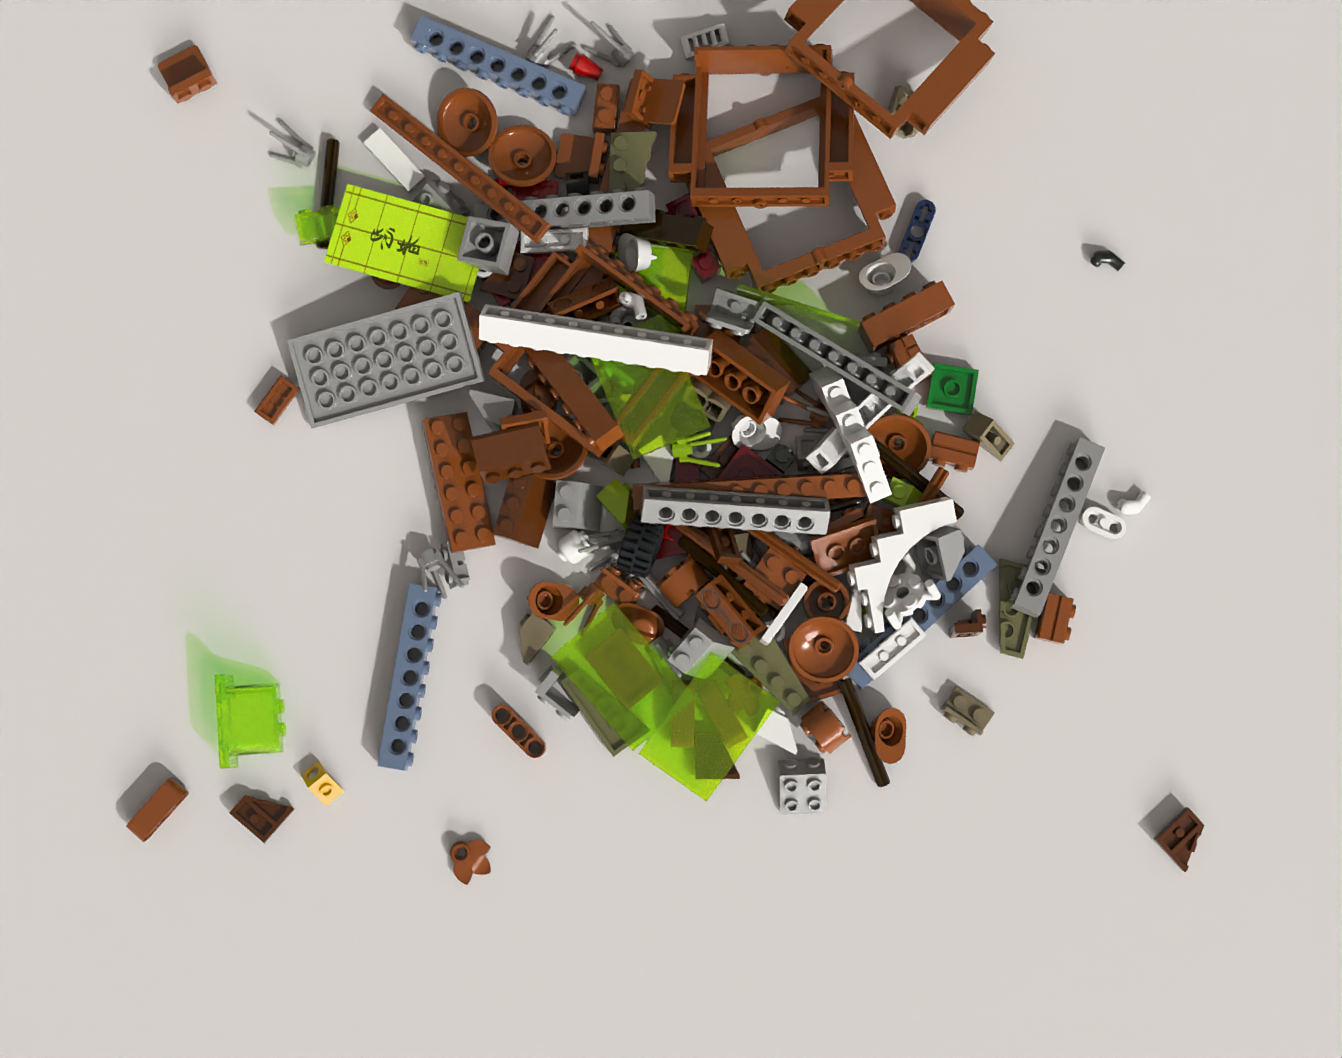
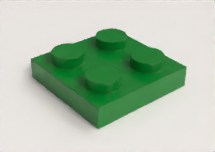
[926,363,979,416]

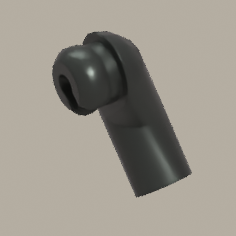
[1090,250,1125,271]

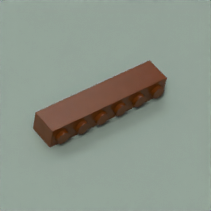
[524,347,624,452]

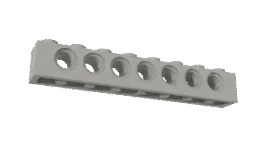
[474,187,656,233]
[752,301,922,416]
[1009,437,1105,618]
[640,486,830,535]

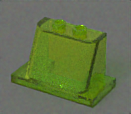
[215,674,286,769]

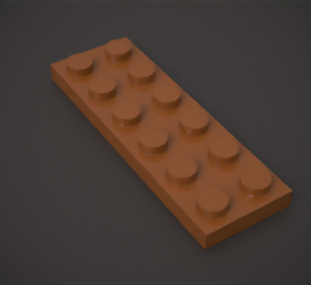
[422,412,496,553]

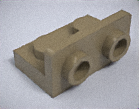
[941,686,995,737]

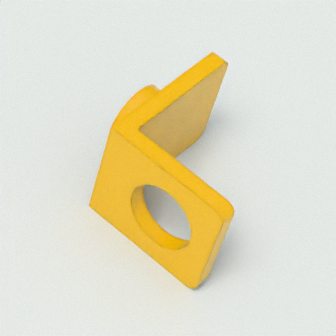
[301,761,343,805]

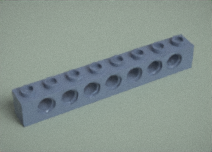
[410,15,586,116]
[847,544,998,689]
[377,583,442,771]

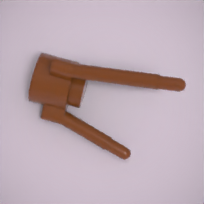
[778,390,829,429]
[563,583,605,636]

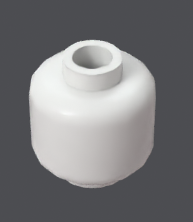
[557,530,592,564]

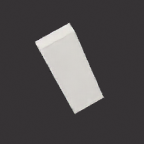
[363,128,426,193]
[520,227,589,255]
[760,582,808,646]
[859,617,926,680]

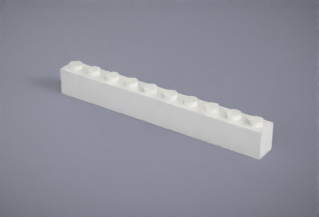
[479,304,713,375]

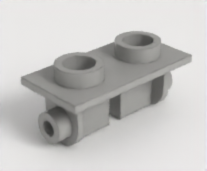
[439,541,470,589]

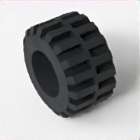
[617,515,664,578]

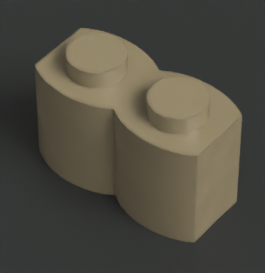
[682,378,733,422]

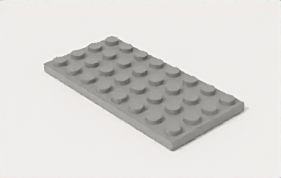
[287,292,485,429]

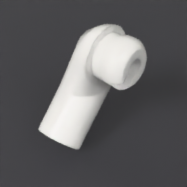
[619,291,647,320]
[1117,491,1151,515]

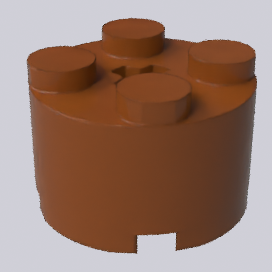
[655,555,711,608]
[802,581,850,620]
[800,700,852,754]

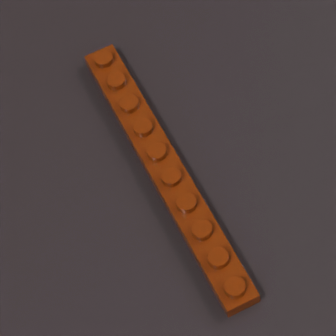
[370,93,551,244]

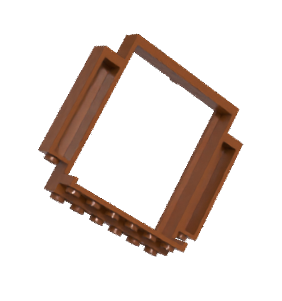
[784,0,995,139]
[668,44,855,209]
[686,96,896,295]
[488,243,699,458]

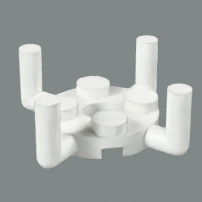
[884,551,941,629]

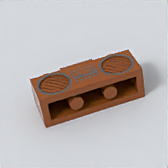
[547,277,623,320]
[695,574,766,650]

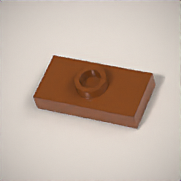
[254,375,300,426]

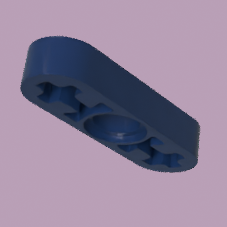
[898,200,936,263]

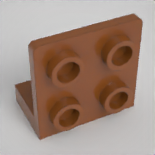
[593,562,646,604]

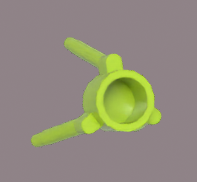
[672,431,727,467]

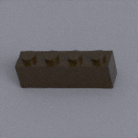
[619,209,714,253]

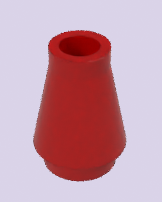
[569,53,603,81]

